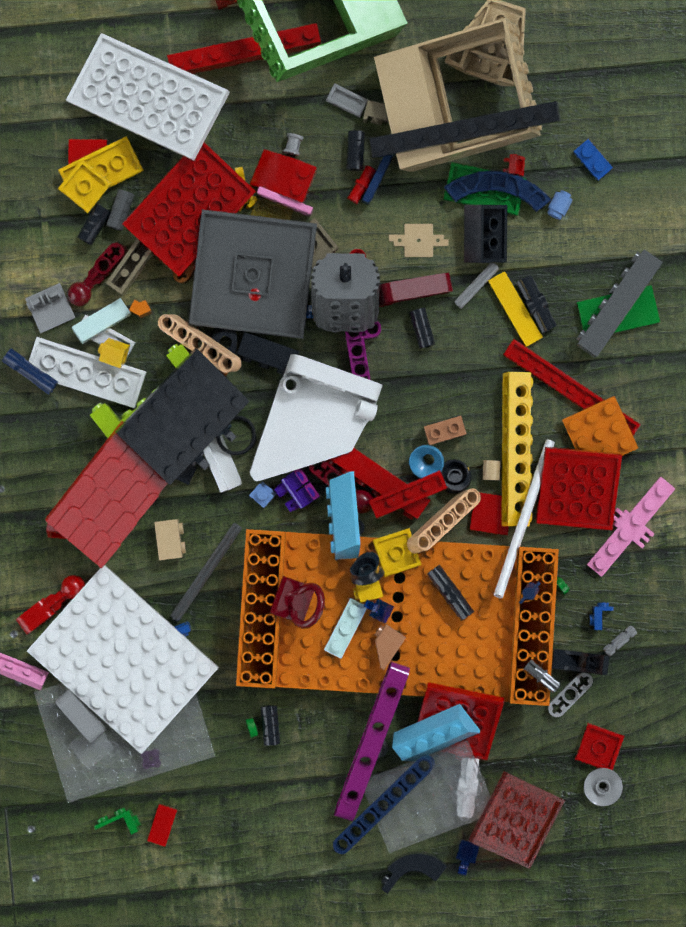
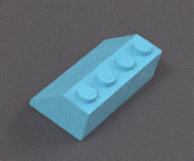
[326,471,361,560]
[392,704,480,761]

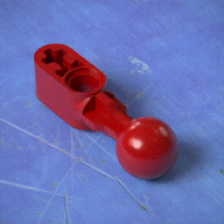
[16,575,85,635]

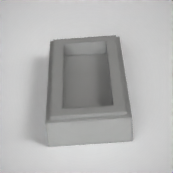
[326,83,368,118]

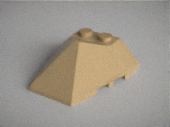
[445,0,526,87]

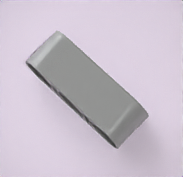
[55,688,106,743]

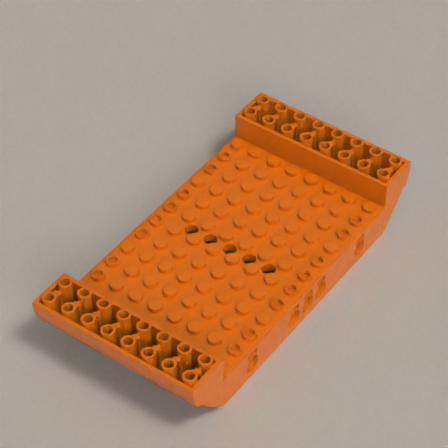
[236,529,559,706]

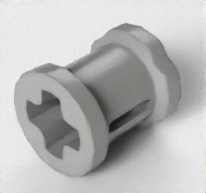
[283,133,304,156]

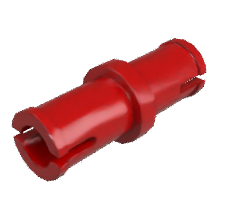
[347,165,376,204]

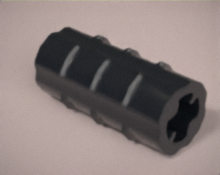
[346,130,365,171]
[77,204,111,245]
[409,308,436,349]
[260,705,280,746]

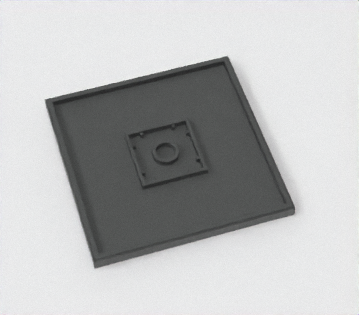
[189,209,317,339]

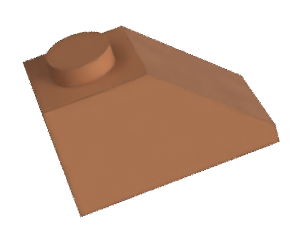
[374,624,406,670]

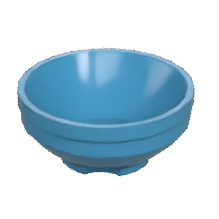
[409,445,444,478]

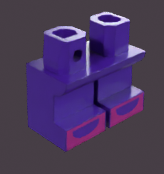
[274,468,320,512]

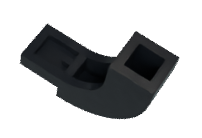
[552,648,610,675]
[381,851,447,894]

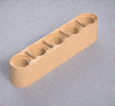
[158,314,241,373]
[407,488,480,553]

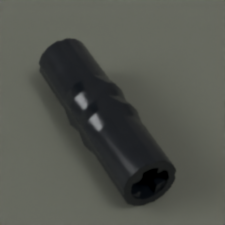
[427,564,474,621]

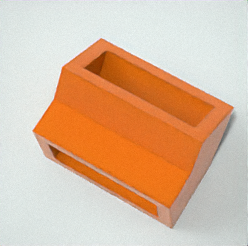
[129,300,152,318]

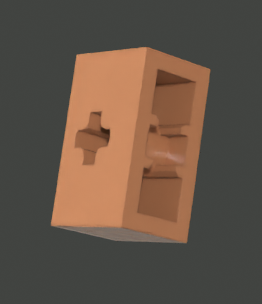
[424,416,466,445]

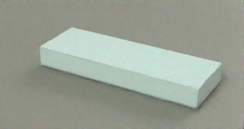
[72,298,131,344]

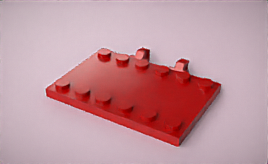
[122,142,256,276]

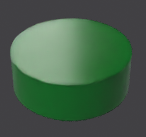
[556,577,570,596]
[245,718,258,738]

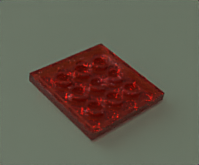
[468,771,565,869]

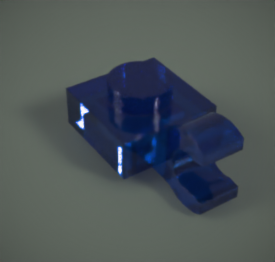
[364,599,394,624]
[456,839,480,875]

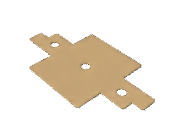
[389,224,449,257]

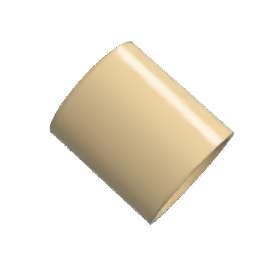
[483,460,501,480]

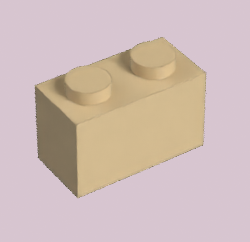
[154,519,186,560]

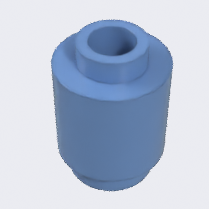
[547,190,573,220]

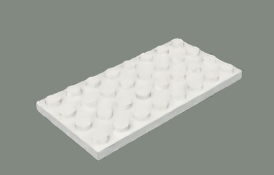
[66,33,230,161]

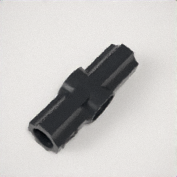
[516,275,557,333]

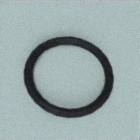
[216,415,256,455]

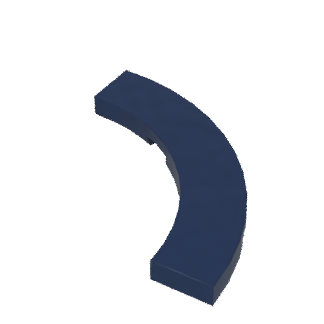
[444,171,551,212]

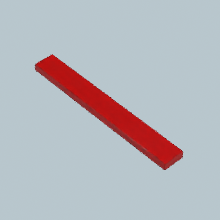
[503,339,641,436]

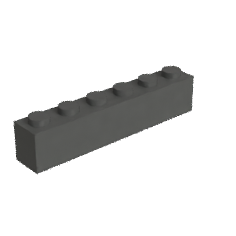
[576,249,663,358]

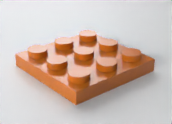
[562,396,638,456]

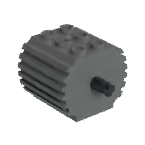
[311,253,380,333]

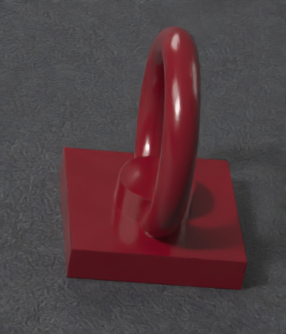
[270,576,325,629]

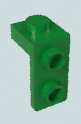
[94,807,141,835]

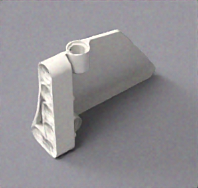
[250,354,382,481]

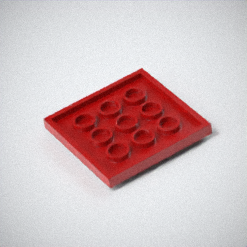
[536,447,622,530]
[417,682,504,760]

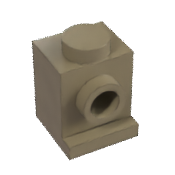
[363,100,389,125]

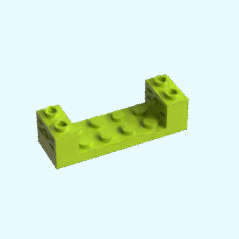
[90,344,189,438]

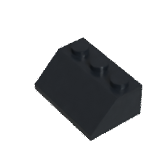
[464,205,507,263]

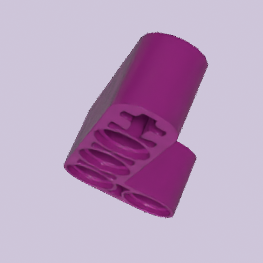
[345,321,381,380]

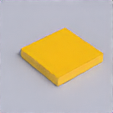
[58,159,112,213]
[372,528,421,577]

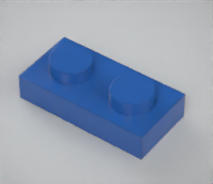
[573,139,613,181]

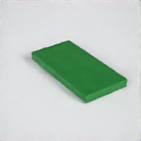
[443,162,526,216]
[577,285,660,333]

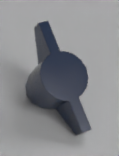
[519,581,541,604]

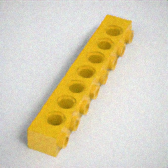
[502,372,533,526]

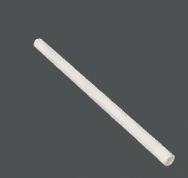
[494,439,555,598]

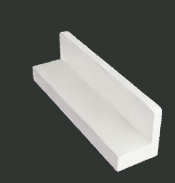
[203,435,242,493]

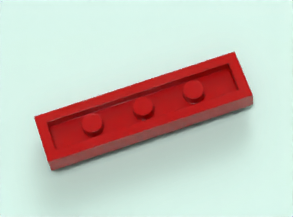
[369,470,447,518]

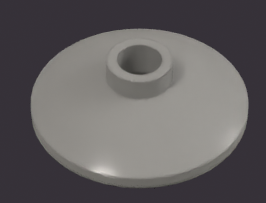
[584,768,623,806]

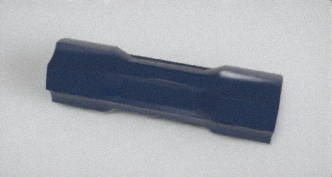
[2,348,59,395]

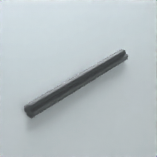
[171,523,242,621]

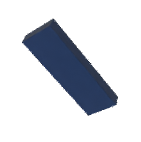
[362,155,394,205]

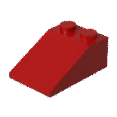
[250,149,317,204]

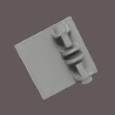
[25,283,75,333]

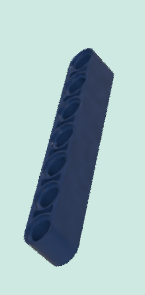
[333,755,435,854]

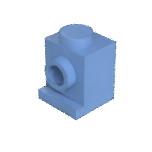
[249,481,277,508]

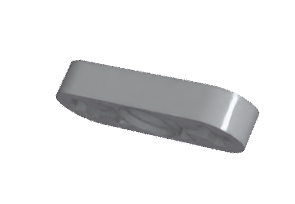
[547,672,593,717]

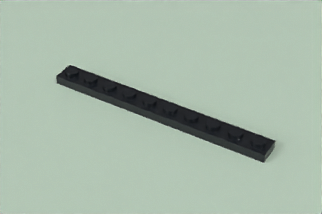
[370,101,561,158]

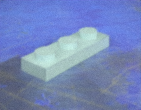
[324,598,368,658]

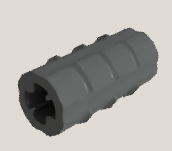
[106,189,134,231]

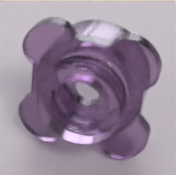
[141,748,161,769]

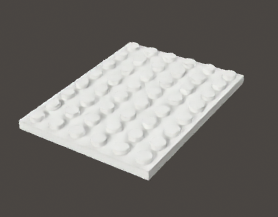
[27,565,219,754]

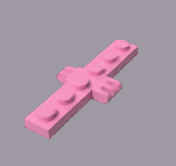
[586,477,675,577]

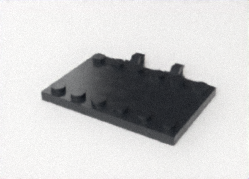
[115,348,250,485]

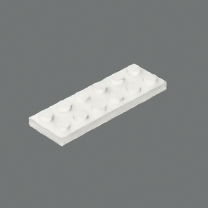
[29,337,147,408]

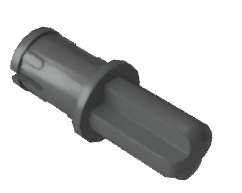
[524,659,560,693]

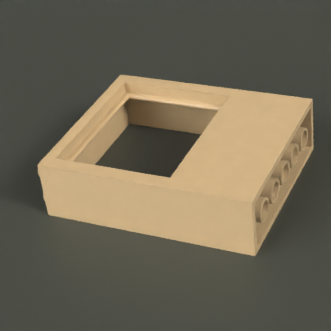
[374,18,542,172]

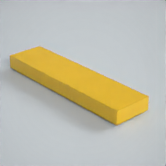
[488,271,543,347]

